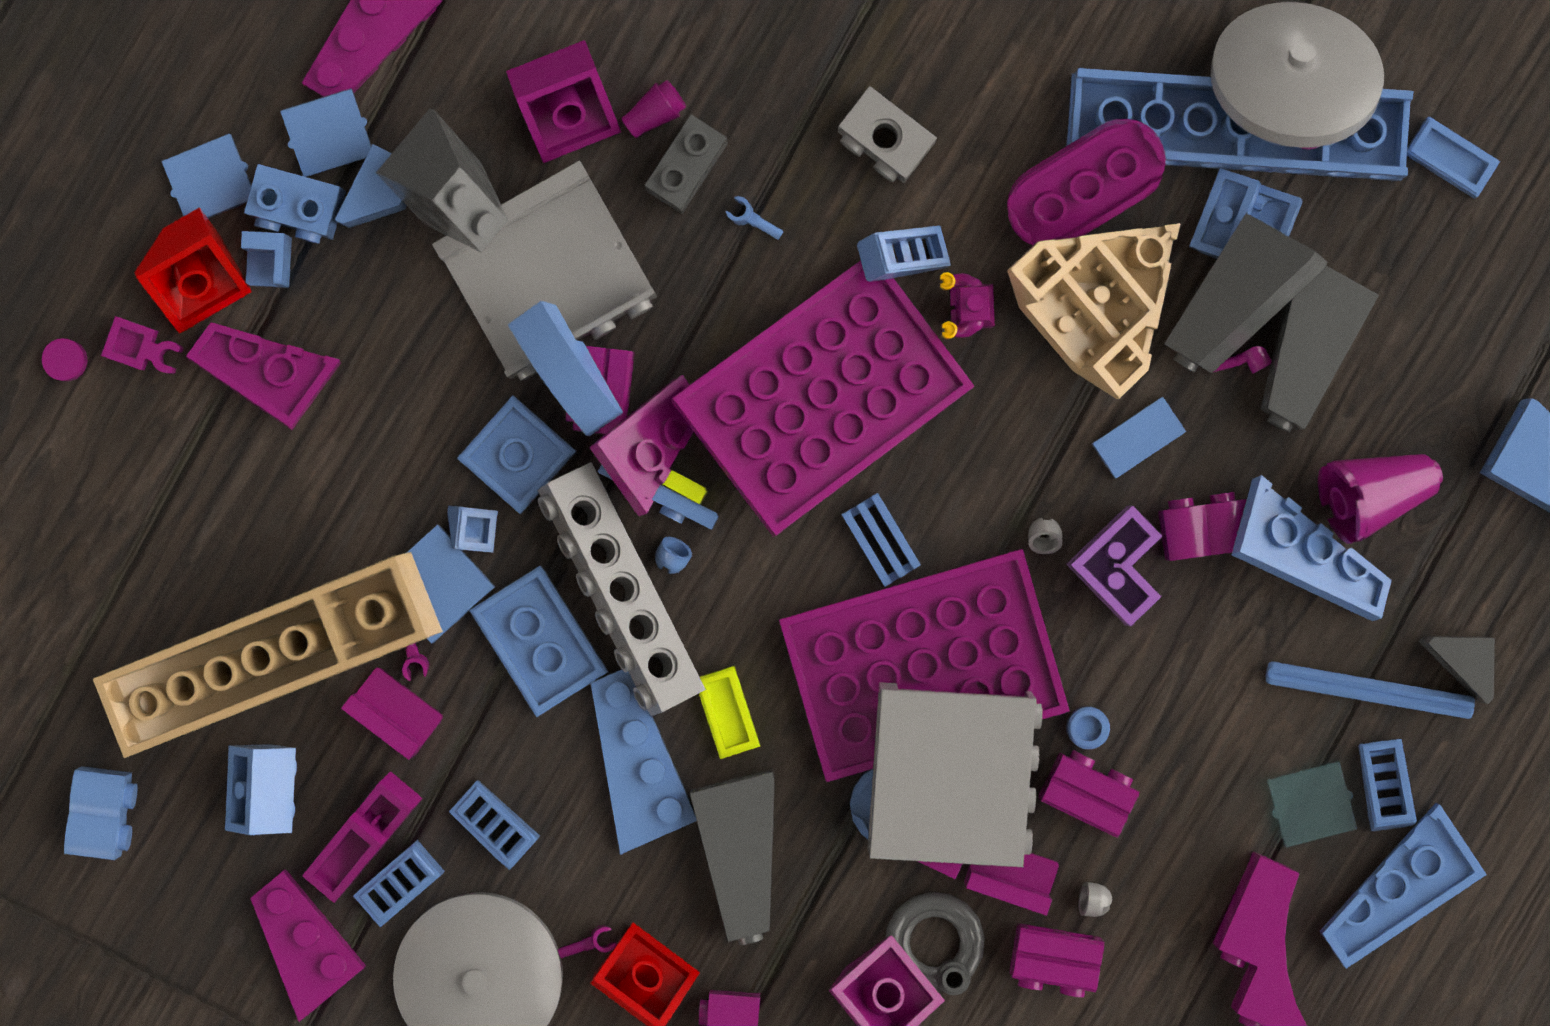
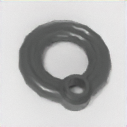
[886,892,985,995]

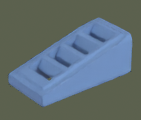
[857,226,951,282]
[1358,739,1417,831]
[449,780,540,870]
[353,840,445,927]

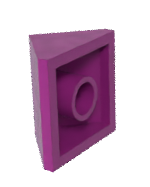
[829,935,945,1026]

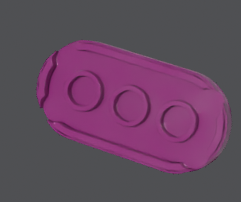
[1007,119,1166,245]

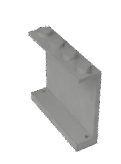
[432,160,657,381]
[867,682,1042,867]

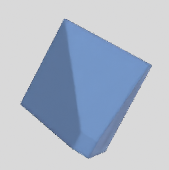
[447,506,498,553]

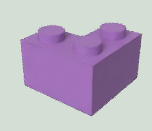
[1066,505,1162,626]

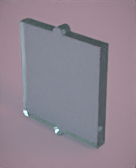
[1267,761,1357,848]

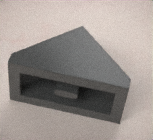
[1419,636,1495,704]

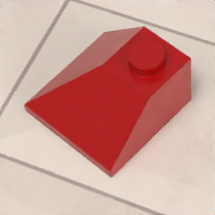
[134,207,252,334]

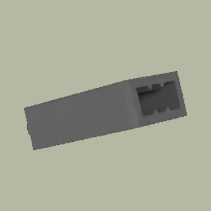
[1165,213,1328,373]
[1261,266,1379,433]
[690,768,775,945]

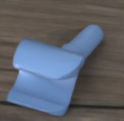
[726,196,783,240]

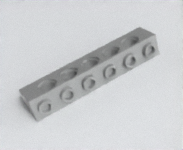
[537,462,706,716]

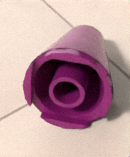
[1318,454,1443,544]

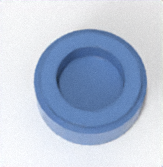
[1066,706,1110,749]

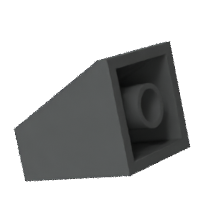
[376,108,508,252]

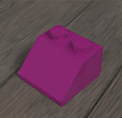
[506,40,621,163]

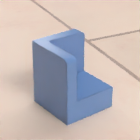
[241,231,292,288]

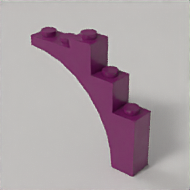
[1213,851,1307,1026]

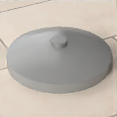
[1210,2,1384,148]
[393,892,563,1026]

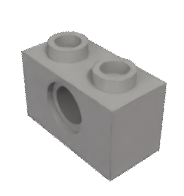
[838,86,937,183]

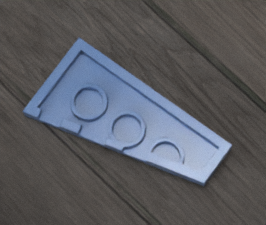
[591,669,697,855]
[1320,803,1487,969]

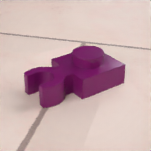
[101,316,184,374]

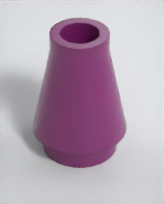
[622,80,686,138]

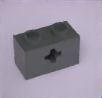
[645,114,728,214]

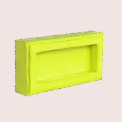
[699,666,760,759]

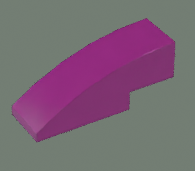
[303,771,423,903]

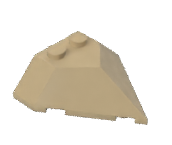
[1007,223,1180,399]

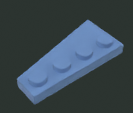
[1232,475,1392,621]

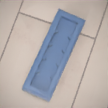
[598,464,719,530]

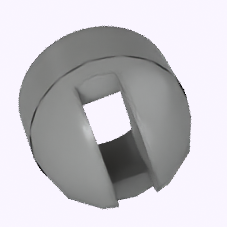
[1028,518,1062,554]
[1078,882,1112,917]

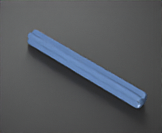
[1266,662,1475,719]

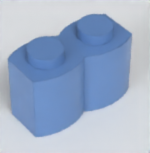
[64,766,137,860]

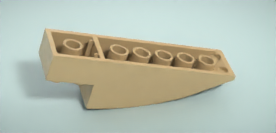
[93,552,443,758]

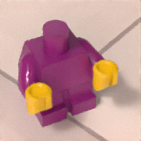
[940,272,995,339]

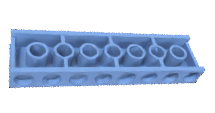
[1067,68,1413,181]

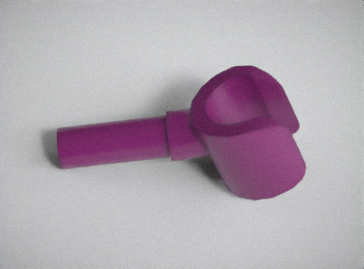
[1214,346,1272,374]
[402,643,429,681]
[558,925,617,958]

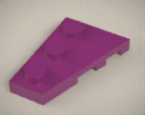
[186,322,341,430]
[589,375,694,516]
[251,869,366,1022]

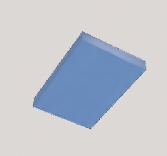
[469,565,609,717]

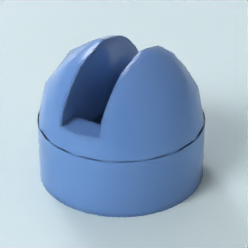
[655,537,692,574]

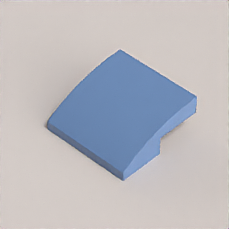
[1189,168,1303,259]

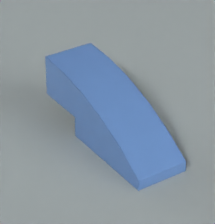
[508,301,623,436]

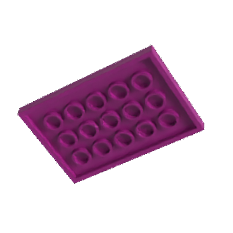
[671,261,975,537]
[779,549,1070,782]

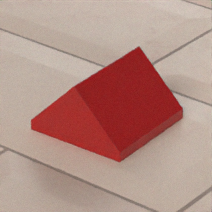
[590,922,700,1026]

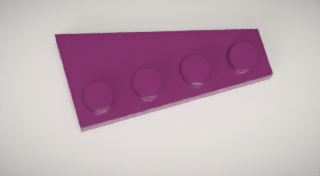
[302,0,443,97]

